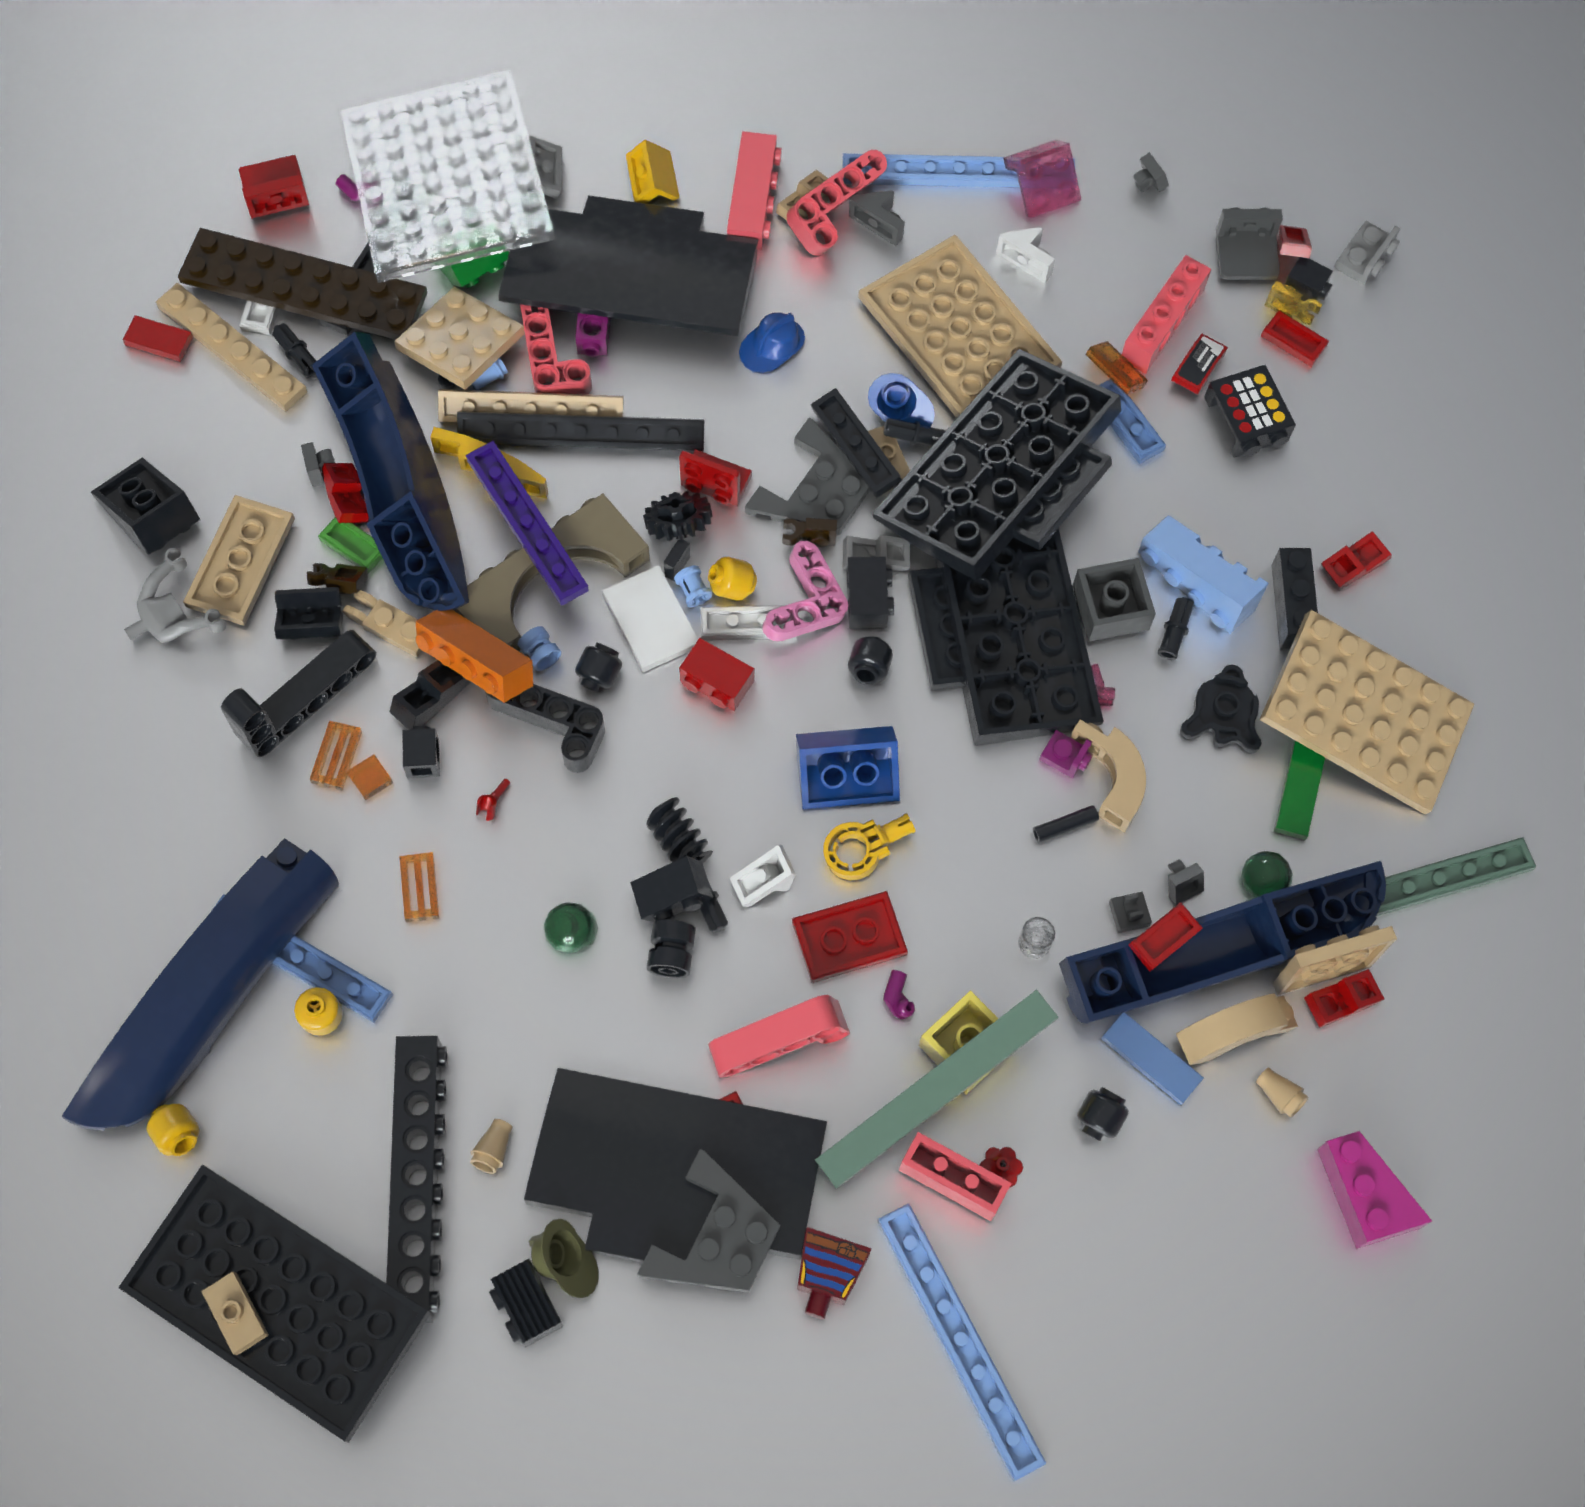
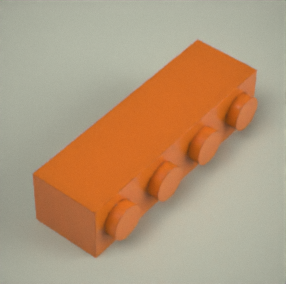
[416,610,533,703]

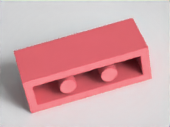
[899,1132,1012,1221]

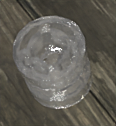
[1018,917,1055,959]

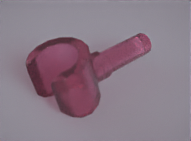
[1091,664,1115,706]

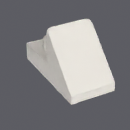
[996,227,1055,283]
[730,845,796,907]

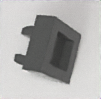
[1133,152,1169,193]
[301,442,335,486]
[1168,859,1204,905]
[1109,891,1152,933]

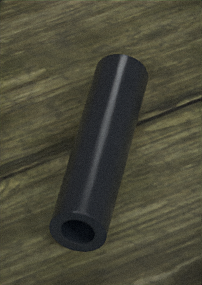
[1033,805,1099,843]

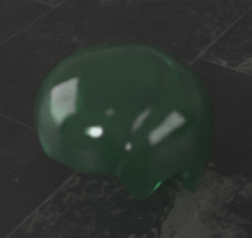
[1241,851,1293,898]
[543,902,598,953]

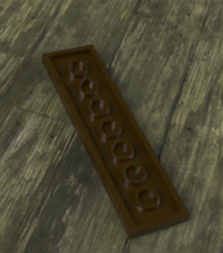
[178,227,428,340]

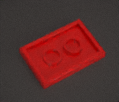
[792,891,908,983]

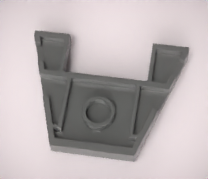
[745,417,870,535]
[637,1149,780,1293]

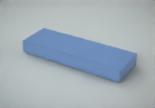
[1099,377,1166,464]
[1101,1012,1204,1105]

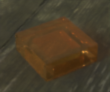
[346,754,393,800]

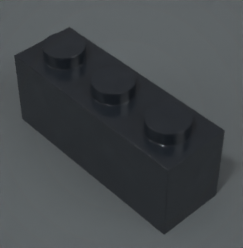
[1271,548,1318,650]

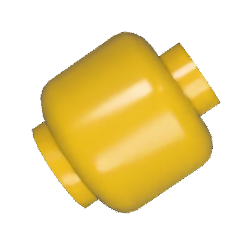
[708,557,757,601]
[294,987,343,1036]
[146,1104,200,1156]

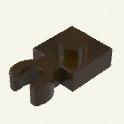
[307,563,368,594]

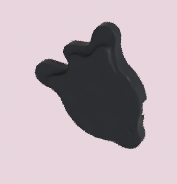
[1180,665,1262,753]

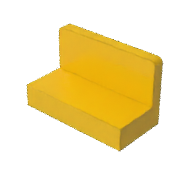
[626,139,680,204]

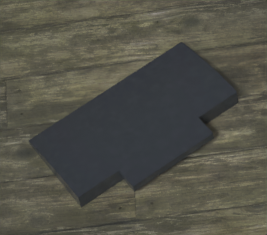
[498,195,758,336]
[872,349,1121,581]
[908,528,1104,745]
[524,1068,827,1262]

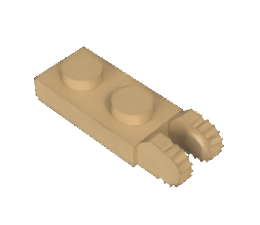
[342,589,422,657]

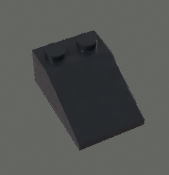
[91,457,201,555]

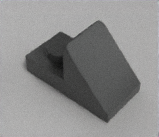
[849,191,905,246]

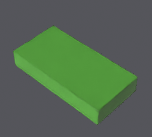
[318,517,382,574]

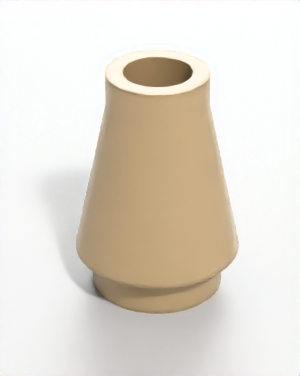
[1256,1068,1309,1118]
[470,1119,513,1174]

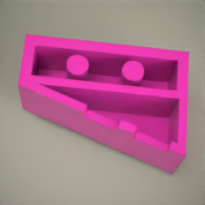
[1317,1131,1432,1249]

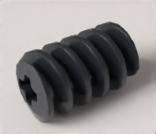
[646,797,713,863]

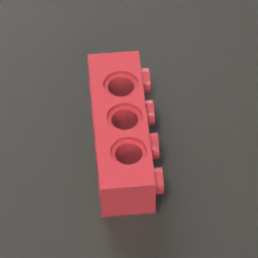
[1120,255,1211,374]

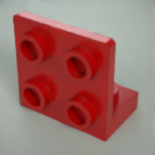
[238,155,309,219]
[679,449,752,507]

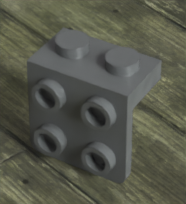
[1216,207,1283,280]

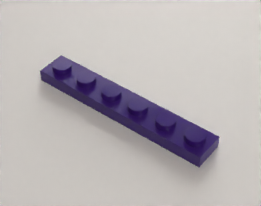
[466,441,589,606]

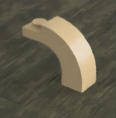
[1070,719,1146,833]
[1176,993,1298,1065]

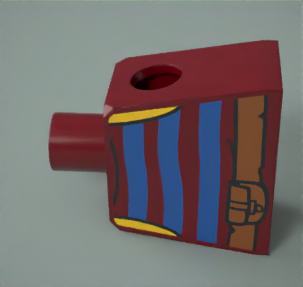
[797,1227,871,1320]

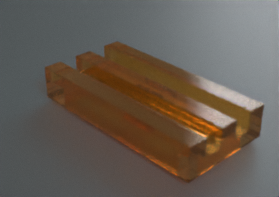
[1085,341,1148,395]
[309,721,362,791]
[399,852,440,923]

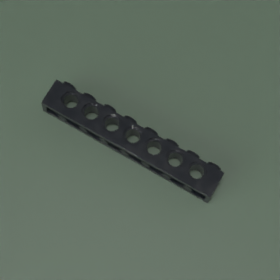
[386,1036,447,1323]

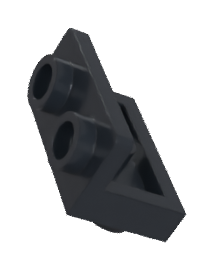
[274,587,343,640]

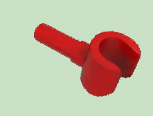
[476,779,510,821]

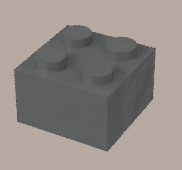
[1072,558,1156,642]

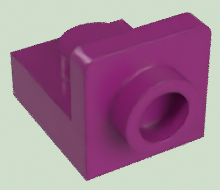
[1039,730,1093,779]

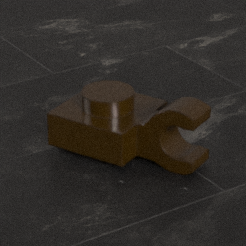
[782,518,837,547]

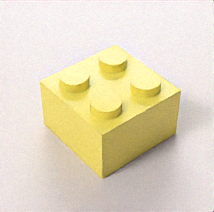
[919,990,999,1095]

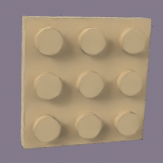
[394,286,525,390]
[1273,925,1397,996]

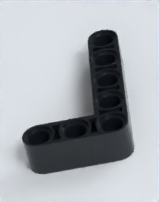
[221,630,376,757]

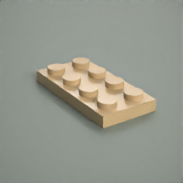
[183,495,295,626]

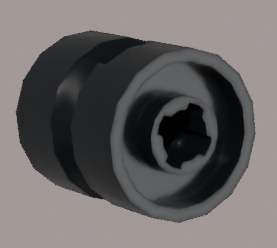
[646,919,696,978]

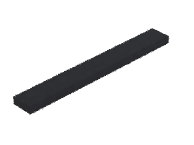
[457,411,705,451]

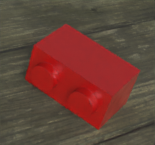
[679,638,755,711]

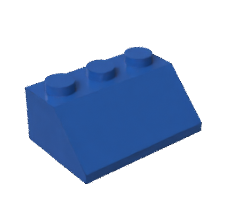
[796,726,900,809]

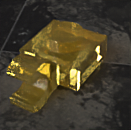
[1265,281,1322,325]

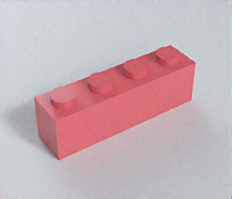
[727,131,782,250]

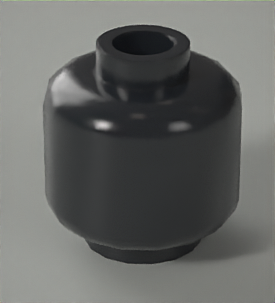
[848,636,893,685]
[575,642,622,693]
[1077,1087,1129,1141]

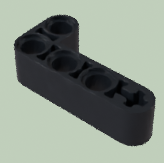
[485,684,605,773]

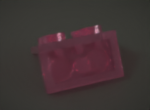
[1003,140,1081,218]

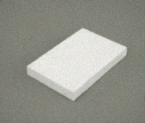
[602,565,698,672]

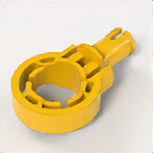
[823,813,916,880]

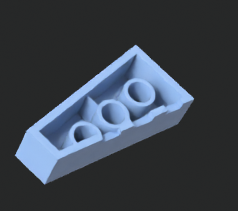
[1138,515,1269,634]

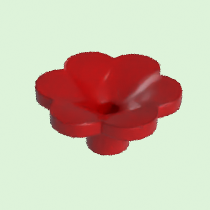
[980,1147,1023,1188]

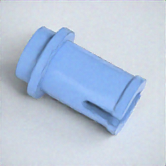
[471,358,508,390]

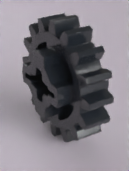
[643,491,713,541]

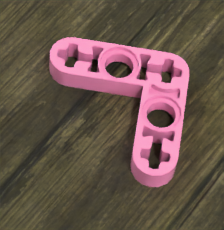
[762,541,848,641]

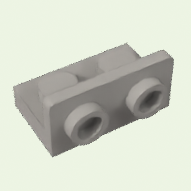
[514,135,562,199]
[1334,221,1401,285]

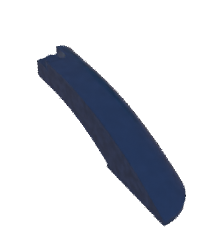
[312,332,469,611]
[62,838,339,1131]
[1059,861,1386,1024]

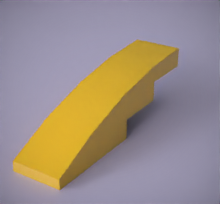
[430,427,548,499]

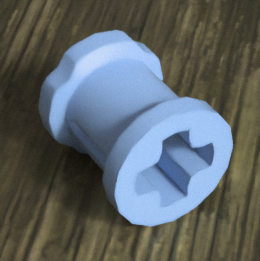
[674,565,712,608]

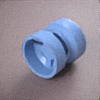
[518,626,562,671]

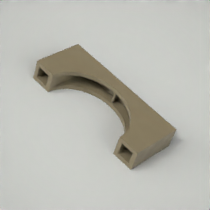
[453,493,650,651]

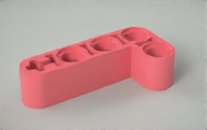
[786,150,887,256]
[520,304,592,394]
[708,995,850,1078]

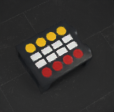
[1204,364,1296,458]

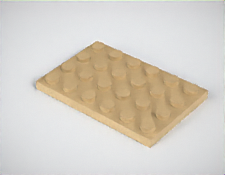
[858,235,1062,418]
[1259,609,1474,815]

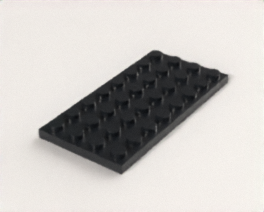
[118,1164,431,1443]

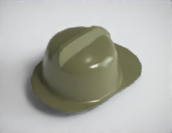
[529,1219,599,1299]

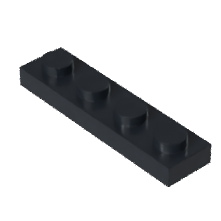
[810,388,902,498]

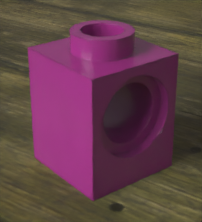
[575,313,610,357]

